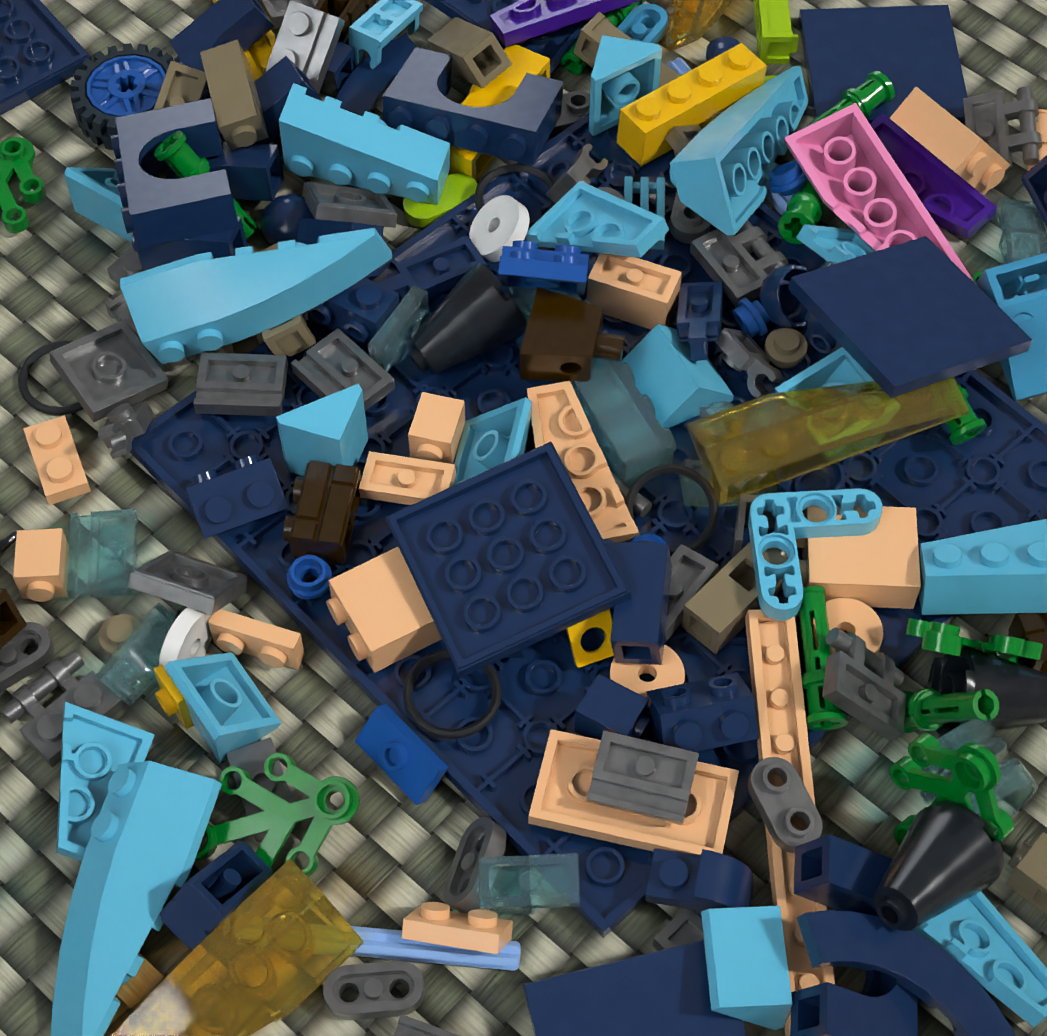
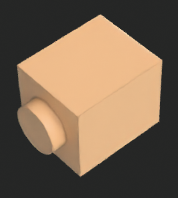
[408,392,465,464]
[13,528,71,602]

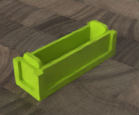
[753,0,799,64]

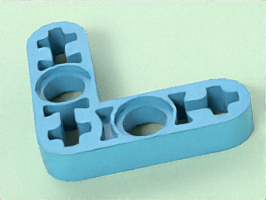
[748,488,882,621]

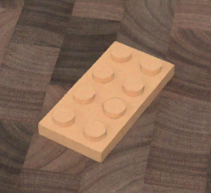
[528,729,739,856]

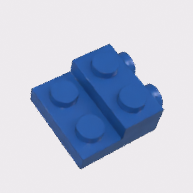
[498,240,589,295]

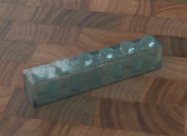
[509,287,676,487]

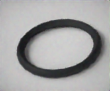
[474,164,555,229]
[18,340,83,415]
[625,464,719,557]
[403,649,502,739]

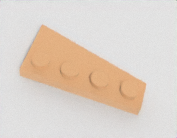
[527,381,640,543]

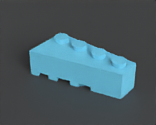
[919,519,1047,615]

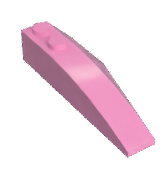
[784,103,976,284]

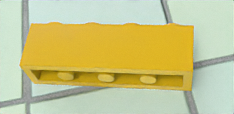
[617,43,767,166]
[448,44,550,182]

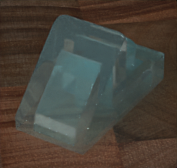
[479,853,581,915]

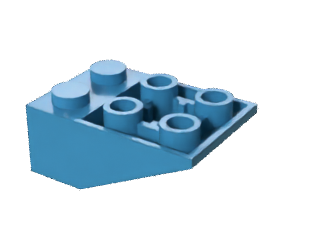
[976,253,1047,402]

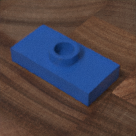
[355,704,449,805]

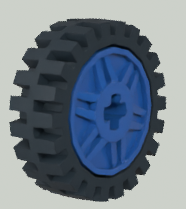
[70,43,178,150]

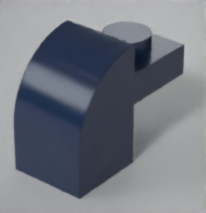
[645,849,754,919]

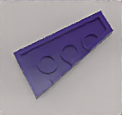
[490,0,641,47]
[870,113,997,239]

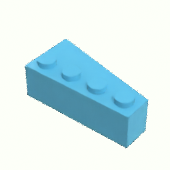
[279,83,450,205]

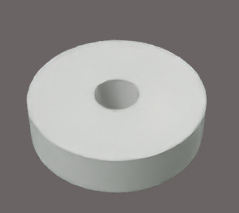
[469,195,530,262]
[159,607,212,668]

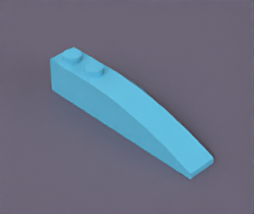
[670,66,809,236]
[120,228,392,364]
[51,761,222,1036]

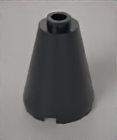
[407,263,527,375]
[928,645,1047,738]
[873,800,1004,931]

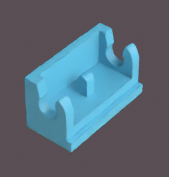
[349,0,423,69]

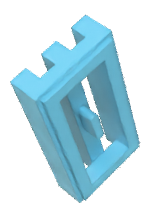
[624,176,665,250]

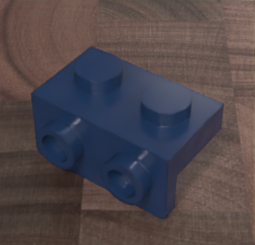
[184,454,289,539]

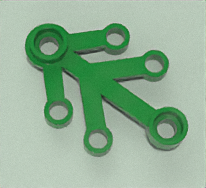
[0,137,46,233]
[906,618,1043,663]
[889,733,1014,846]
[195,753,360,890]

